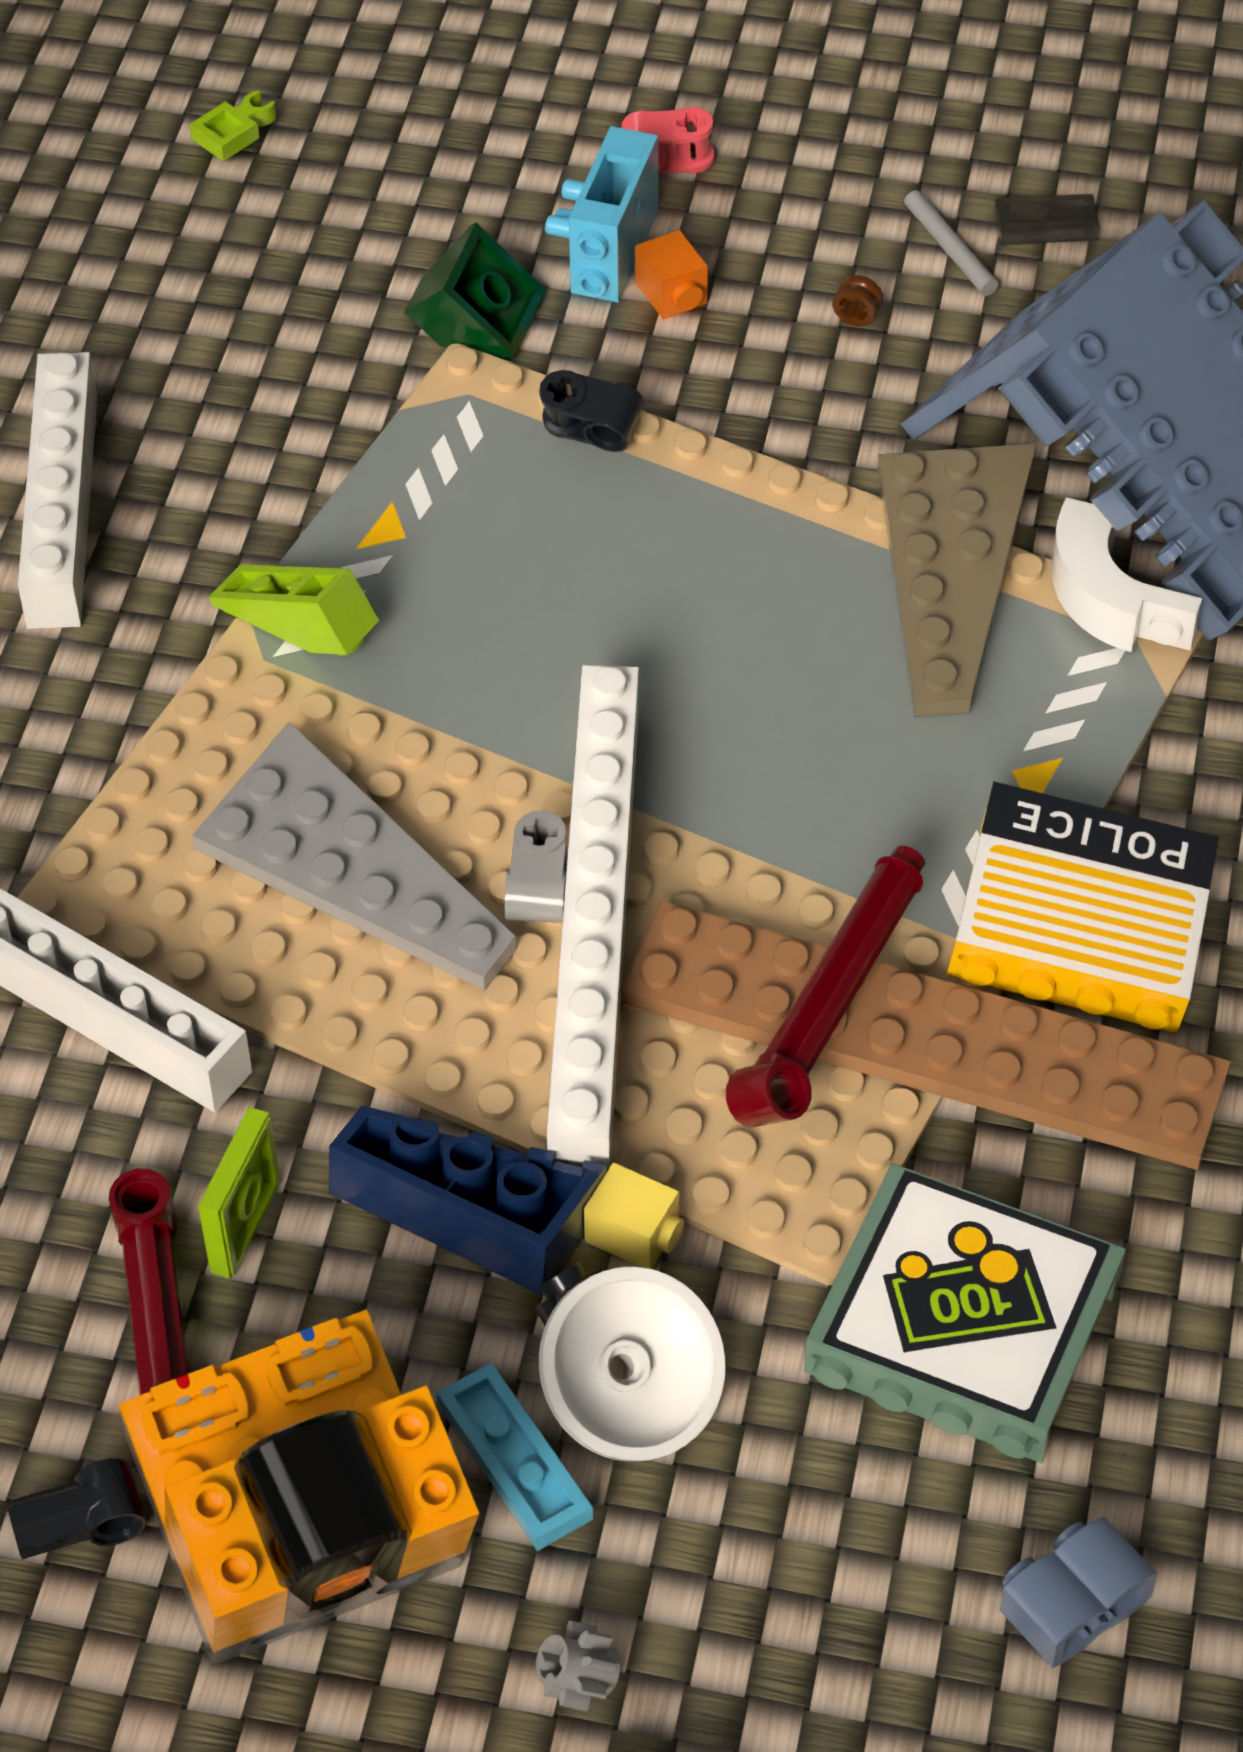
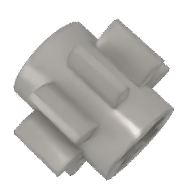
[536,1621,620,1711]

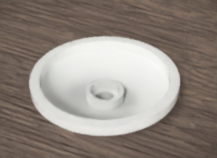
[539,1267,725,1461]

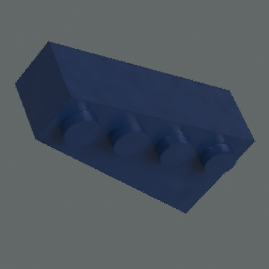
[329,1106,607,1295]

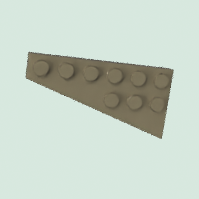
[878,443,1036,717]

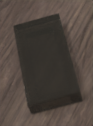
[994,194,1100,245]

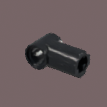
[6,1458,146,1560]

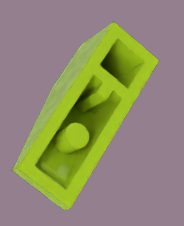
[208,564,379,656]

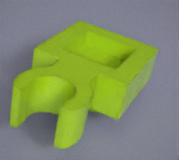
[189,91,276,162]

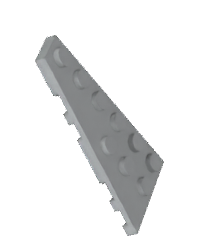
[192,722,516,991]

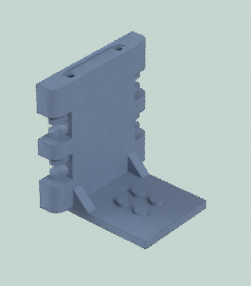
[900,200,1243,641]

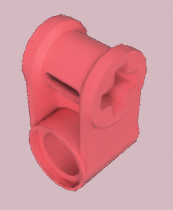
[621,107,715,174]

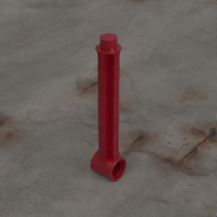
[726,845,925,1128]
[108,1168,189,1395]

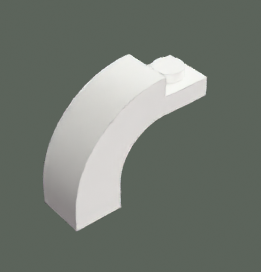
[1051,497,1202,652]

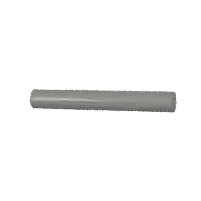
[904,190,999,296]

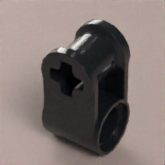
[539,370,644,452]

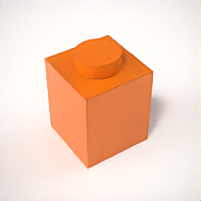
[635,229,708,320]

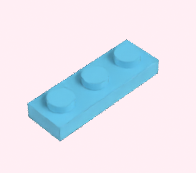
[436,1362,593,1551]

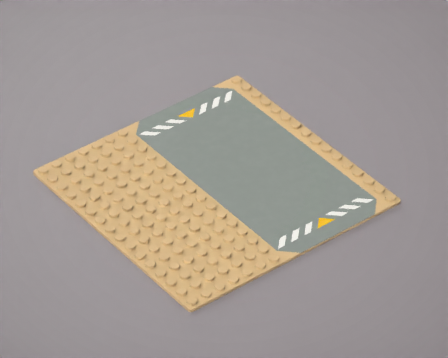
[17,343,1204,1285]

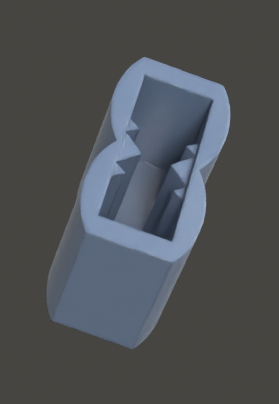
[1000,1517,1157,1668]

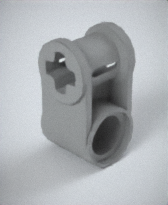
[505,810,568,923]

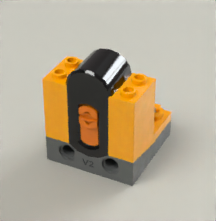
[119,1309,479,1666]

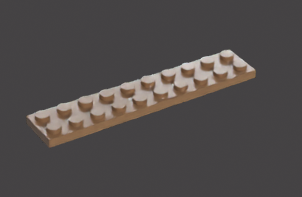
[621,900,1231,1170]

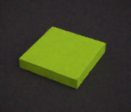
[198,1107,280,1279]

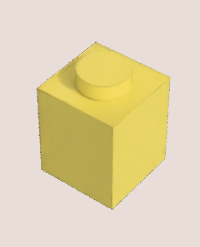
[584,1162,684,1269]

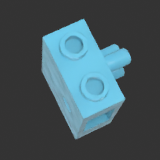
[545,126,658,303]

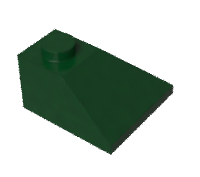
[404,222,546,361]

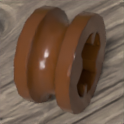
[832,275,883,326]

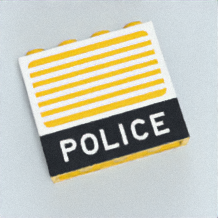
[946,781,1219,1033]

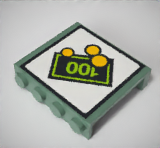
[804,1163,1126,1463]

